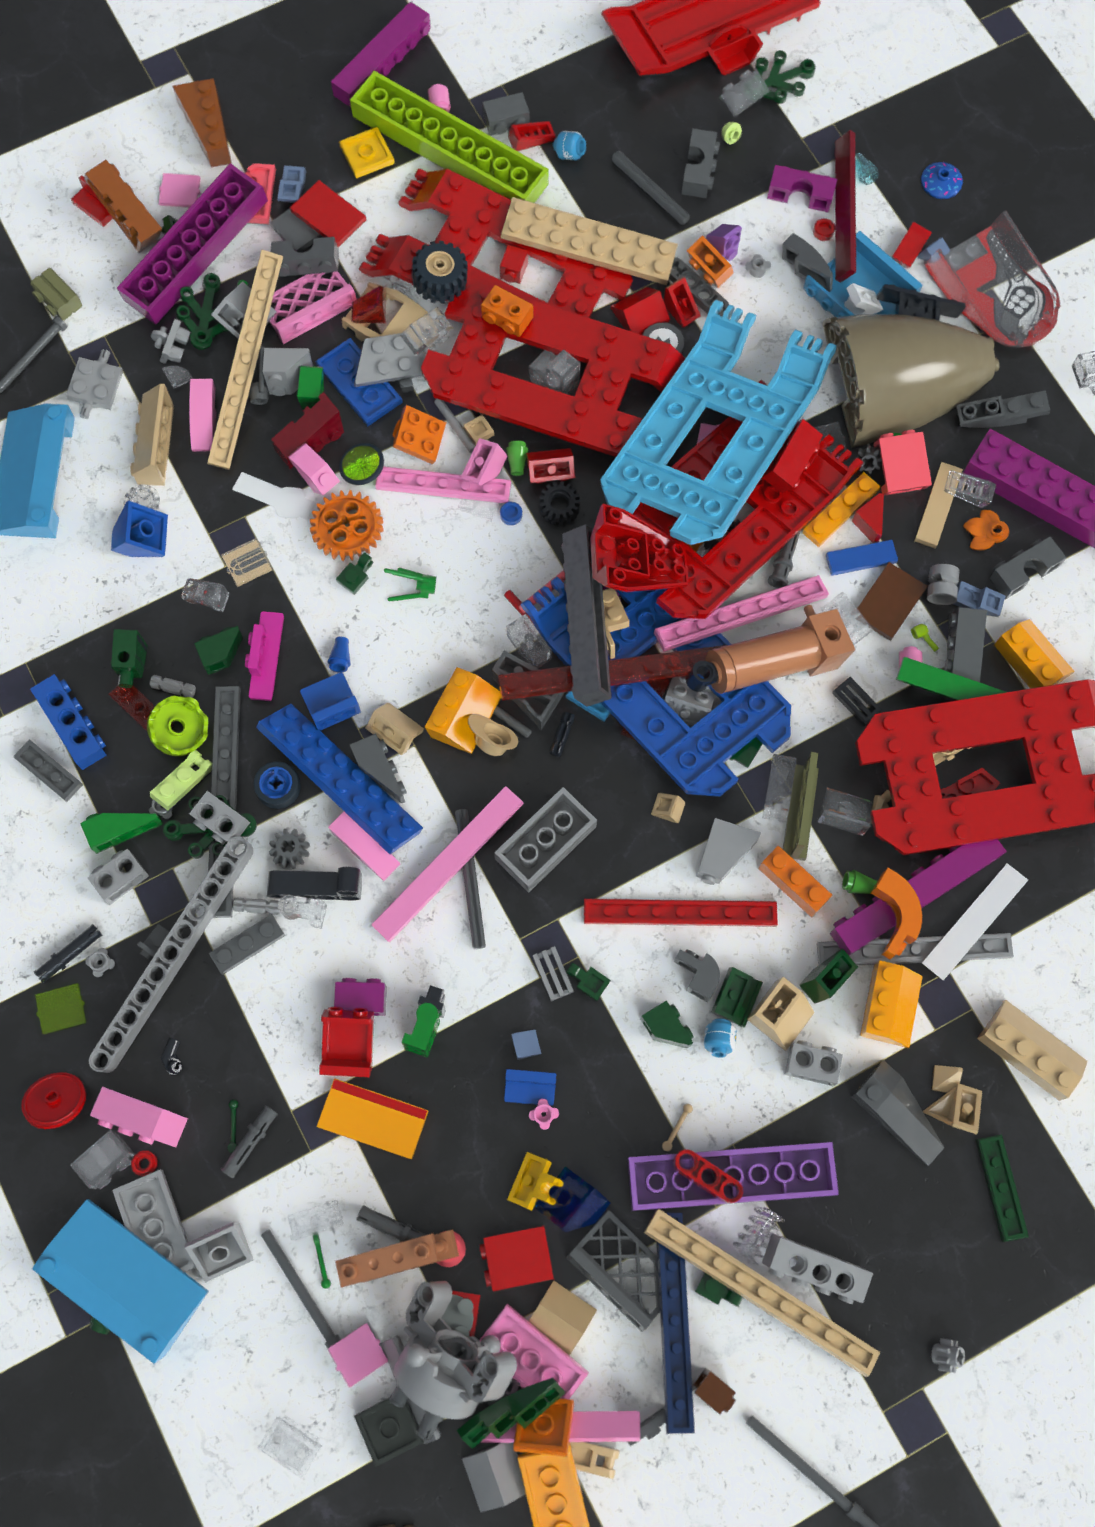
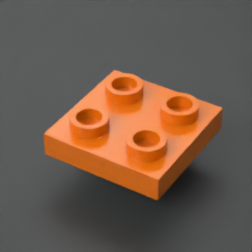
[392,405,446,464]

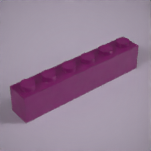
[331,1,431,107]

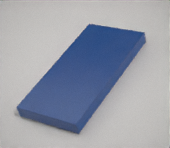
[315,338,403,427]

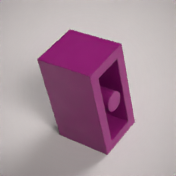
[334,978,387,1016]

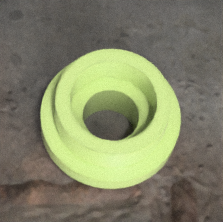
[722,122,742,144]

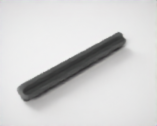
[612,150,690,225]

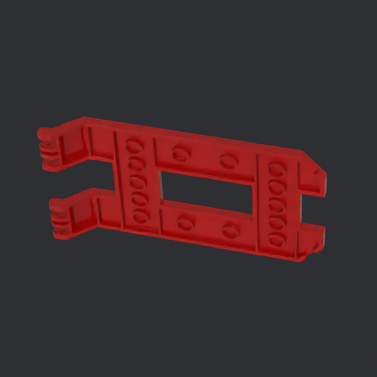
[359,169,633,360]
[421,284,686,457]
[633,380,864,619]
[855,679,1095,855]

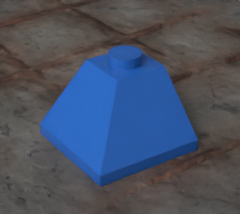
[111,501,168,557]

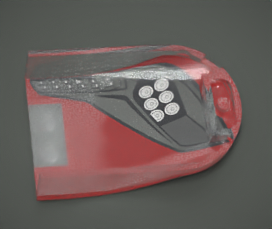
[925,211,1060,348]

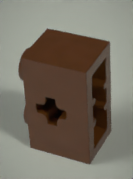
[692,1368,736,1415]

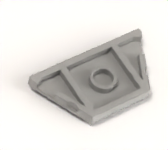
[354,332,426,387]

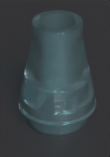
[855,153,879,185]

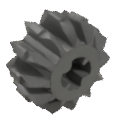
[269,828,310,869]

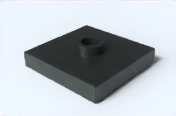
[354,1397,424,1467]

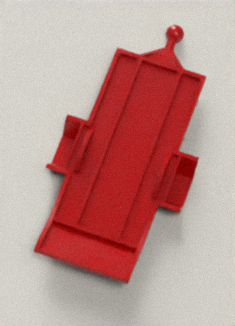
[601,0,821,75]

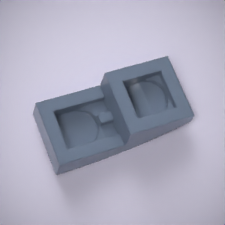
[277,166,306,202]
[954,581,1005,617]

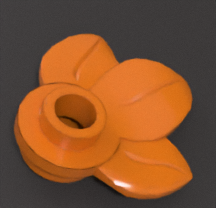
[963,510,1009,550]

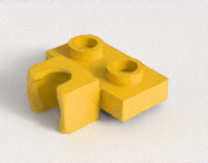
[507,1152,563,1211]

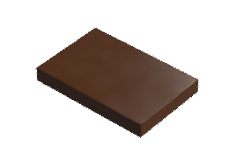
[852,562,928,641]

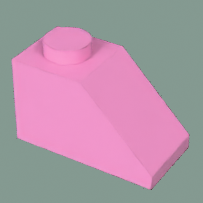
[460,438,507,486]
[288,443,340,495]

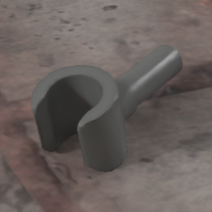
[398,377,414,393]

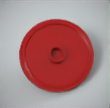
[21,1072,86,1129]

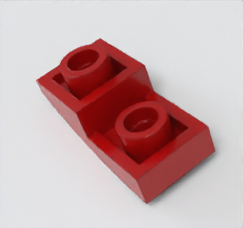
[892,222,932,269]

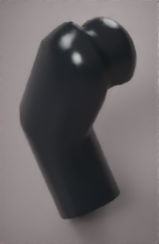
[161,1037,182,1075]

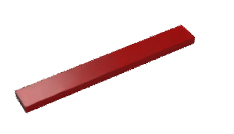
[584,899,778,927]

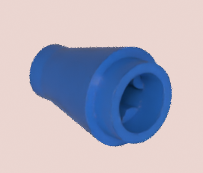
[328,637,351,673]

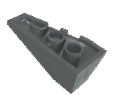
[851,1060,944,1167]

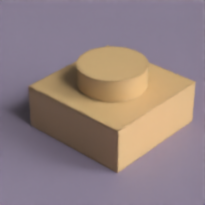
[463,415,494,446]

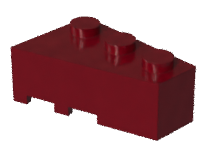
[271,392,344,469]

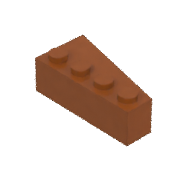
[84,160,162,253]

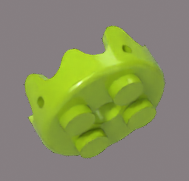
[147,696,208,756]

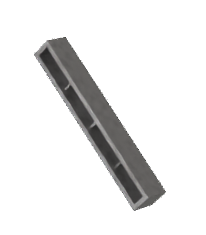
[562,524,612,707]

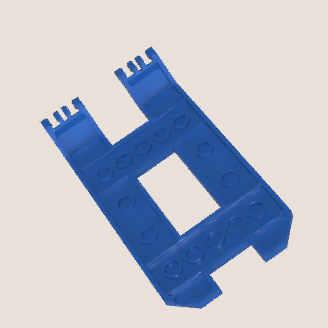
[521,577,791,797]

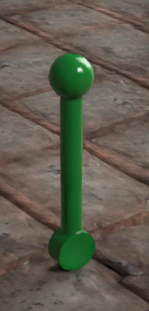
[313,1234,331,1289]

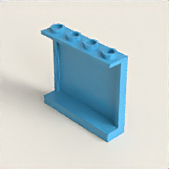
[803,231,923,317]

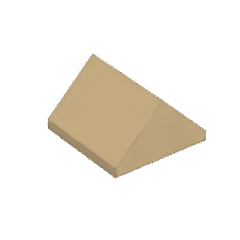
[529,1281,597,1356]

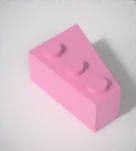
[90,1087,188,1147]

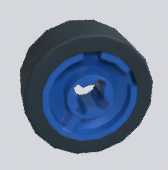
[253,761,301,809]

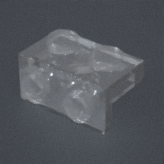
[719,69,770,117]

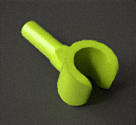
[911,624,939,652]

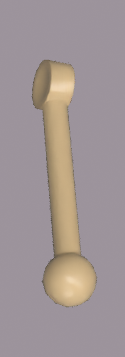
[662,1104,693,1151]

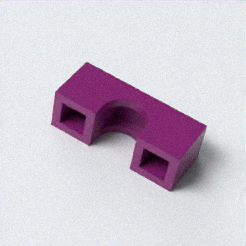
[767,165,837,213]

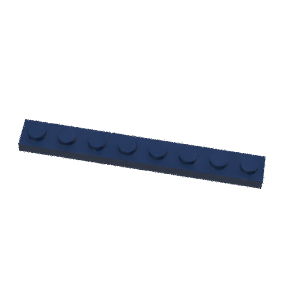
[656,1213,695,1434]

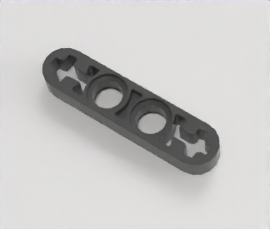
[669,257,729,317]

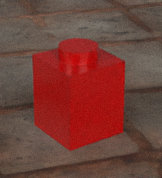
[500,245,528,284]

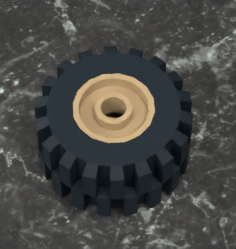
[412,241,468,304]

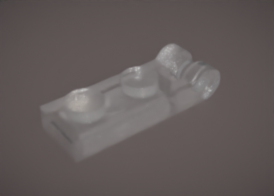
[762,754,797,823]

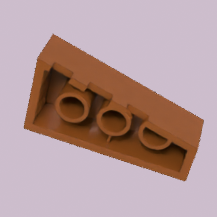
[172,78,232,167]

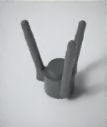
[248,346,269,405]

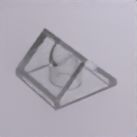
[817,788,873,836]

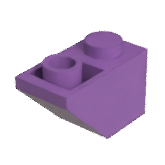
[706,224,742,261]

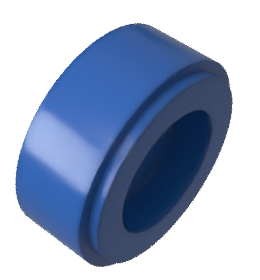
[500,502,522,526]

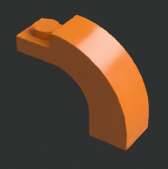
[871,868,922,960]

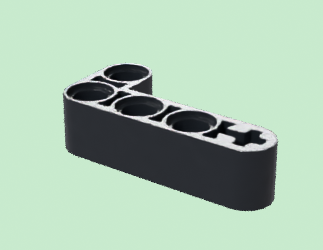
[267,867,362,901]

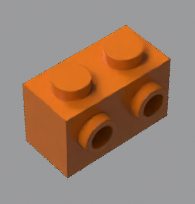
[687,235,734,288]
[481,285,533,337]

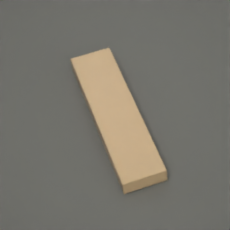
[914,462,963,549]

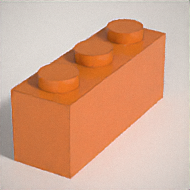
[758,846,832,918]

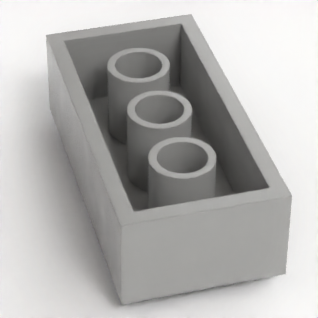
[494,787,597,893]

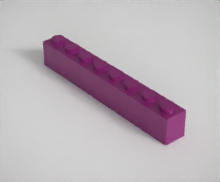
[830,839,1007,956]

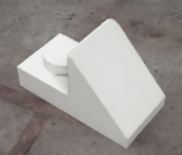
[844,283,883,315]

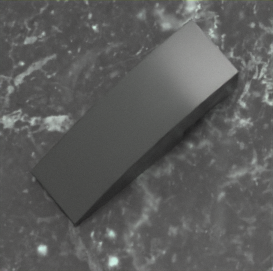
[782,233,833,292]

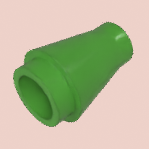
[506,441,528,476]
[842,870,878,894]

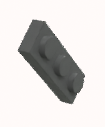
[13,739,83,802]
[209,914,285,975]

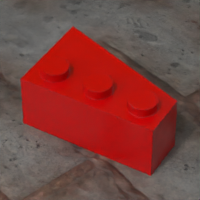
[762,419,823,493]

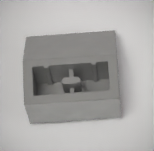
[211,282,277,339]

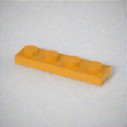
[802,472,880,547]

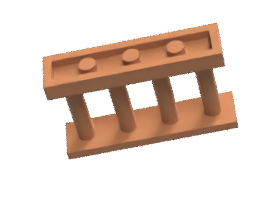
[335,1230,459,1288]

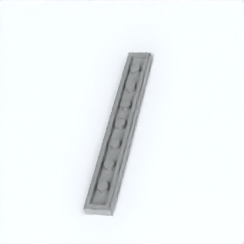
[816,933,1014,966]

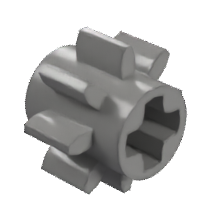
[932,1338,965,1373]

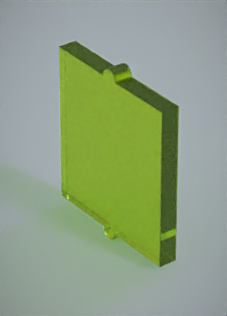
[35,983,86,1034]

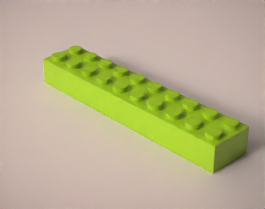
[350,71,549,203]

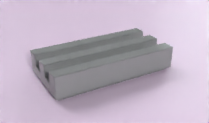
[532,946,574,1001]

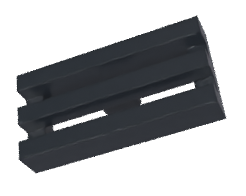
[832,676,882,726]

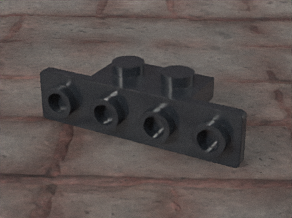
[877,284,966,321]

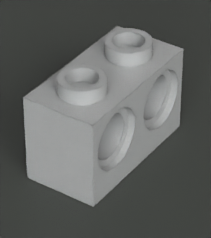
[189,791,250,845]
[88,849,149,905]
[784,1040,843,1086]

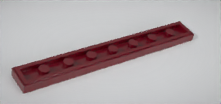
[835,130,856,283]

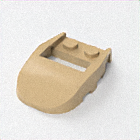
[342,282,436,354]

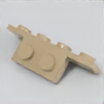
[603,588,630,659]

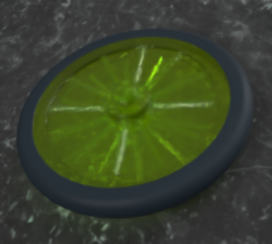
[339,443,384,485]

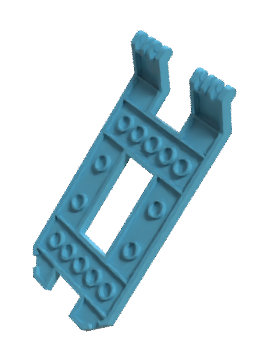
[600,300,837,545]

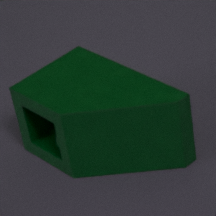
[194,626,243,675]
[640,1000,694,1048]

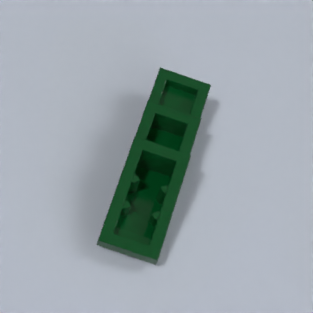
[456,1378,566,1449]

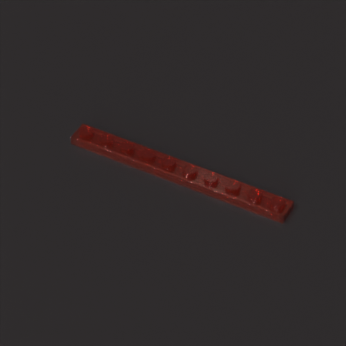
[498,645,728,700]

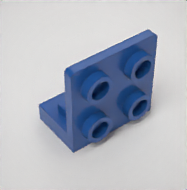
[300,672,361,731]

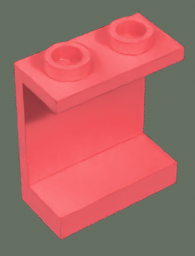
[874,430,932,496]

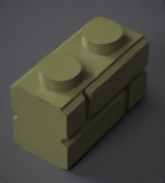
[30,268,82,321]

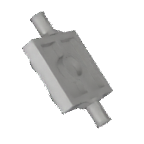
[66,349,123,419]

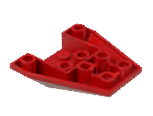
[590,504,689,592]

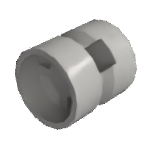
[927,564,959,605]

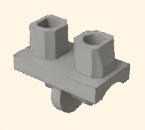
[151,319,190,364]

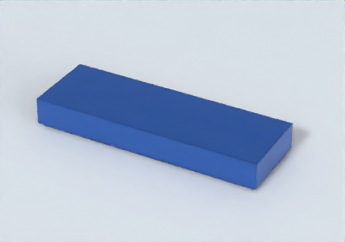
[826,540,898,576]

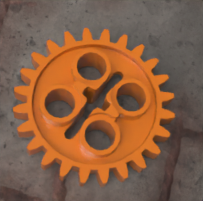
[310,490,384,561]

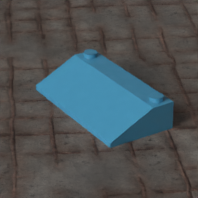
[0,404,75,539]
[32,1199,209,1364]

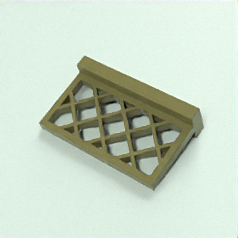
[783,752,819,861]

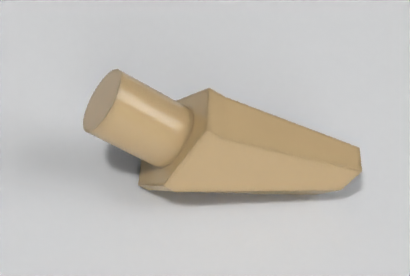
[870,790,891,825]

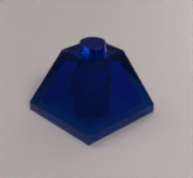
[534,1166,611,1232]

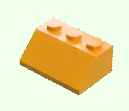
[994,619,1075,689]
[425,667,503,754]
[860,960,922,1048]

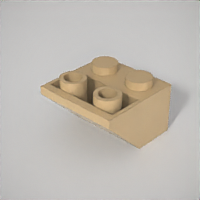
[747,977,815,1051]

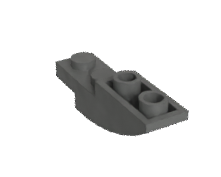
[956,390,1050,428]

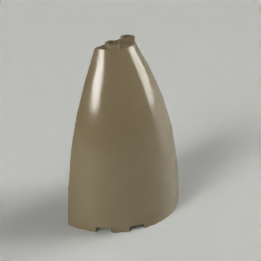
[822,314,999,448]

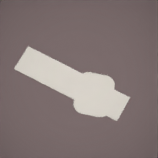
[232,472,316,520]

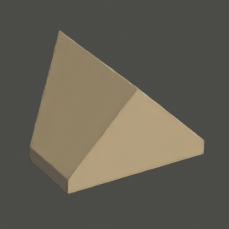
[923,1083,982,1134]

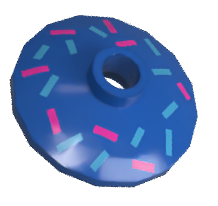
[921,162,963,199]

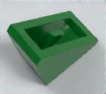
[297,366,324,410]

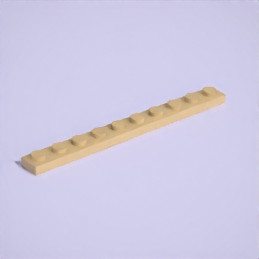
[207,250,283,470]
[644,1209,880,1377]

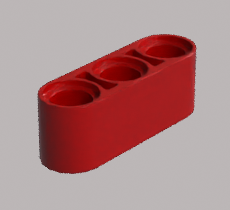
[673,1150,743,1204]

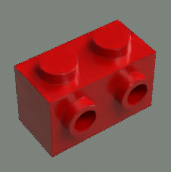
[526,448,575,483]

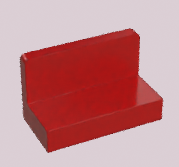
[71,175,113,227]

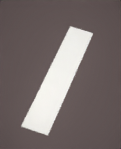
[922,864,1028,980]

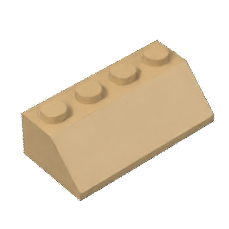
[130,384,174,486]
[977,1000,1088,1101]

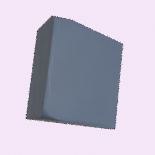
[917,238,950,262]
[511,1030,541,1060]

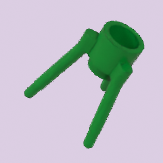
[384,568,437,602]

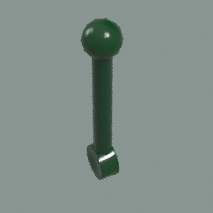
[227,1099,238,1153]

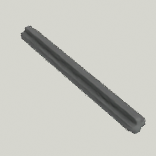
[455,809,486,949]

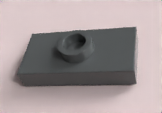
[628,1407,666,1447]

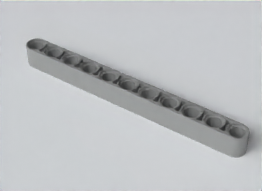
[89,836,253,1073]

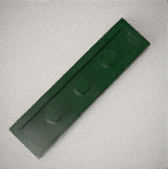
[976,1134,1029,1242]

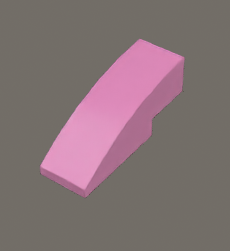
[190,379,216,451]
[328,812,400,881]

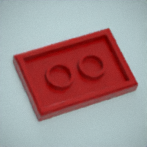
[290,180,367,248]

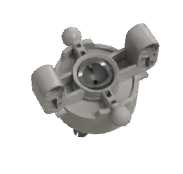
[390,1281,517,1440]

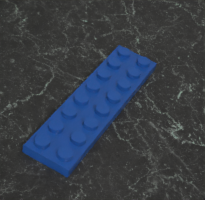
[256,704,423,855]

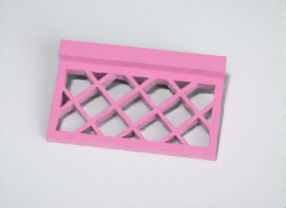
[269,272,357,344]

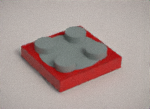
[442,1291,480,1337]

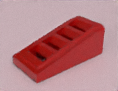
[508,121,556,151]

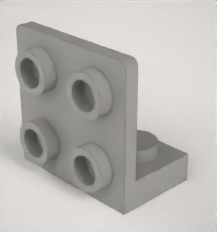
[665,670,716,727]

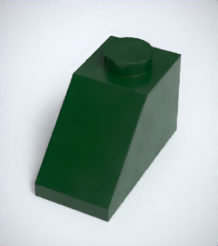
[799,948,858,1004]

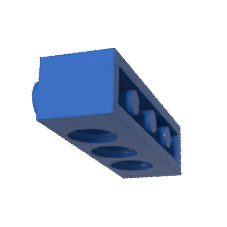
[30,674,107,770]

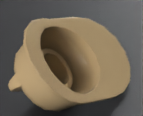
[468,714,519,756]

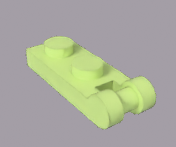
[150,750,213,811]

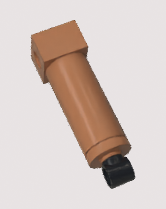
[685,605,855,694]

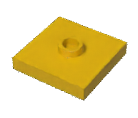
[339,127,395,178]

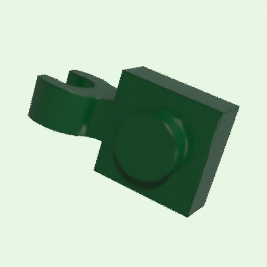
[336,553,374,595]
[566,963,611,1002]
[695,1272,743,1307]

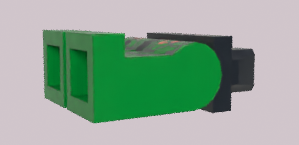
[401,985,446,1058]

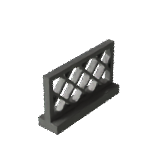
[566,1210,660,1332]

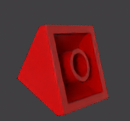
[610,287,670,335]

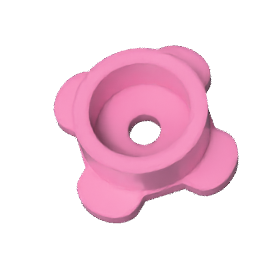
[529,1099,559,1130]

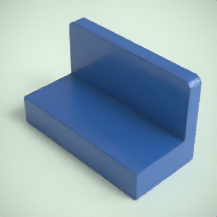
[504,1069,556,1106]

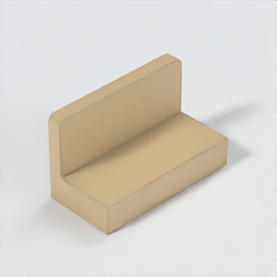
[365,703,424,755]

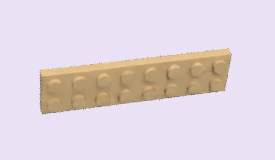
[501,197,678,285]

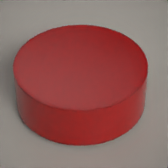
[813,218,835,241]

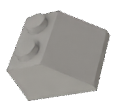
[263,348,313,396]

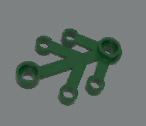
[742,50,816,104]
[176,273,229,350]
[163,795,257,859]

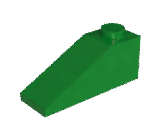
[80,813,163,854]

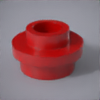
[131,1150,157,1177]

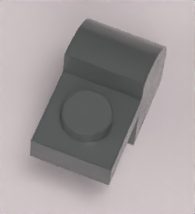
[674,949,720,1003]

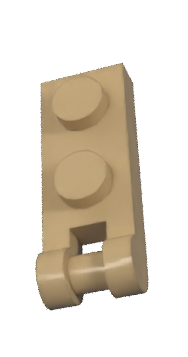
[570,1442,620,1479]

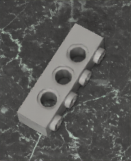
[762,1233,873,1304]

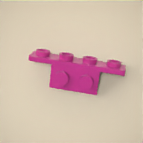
[245,612,284,701]

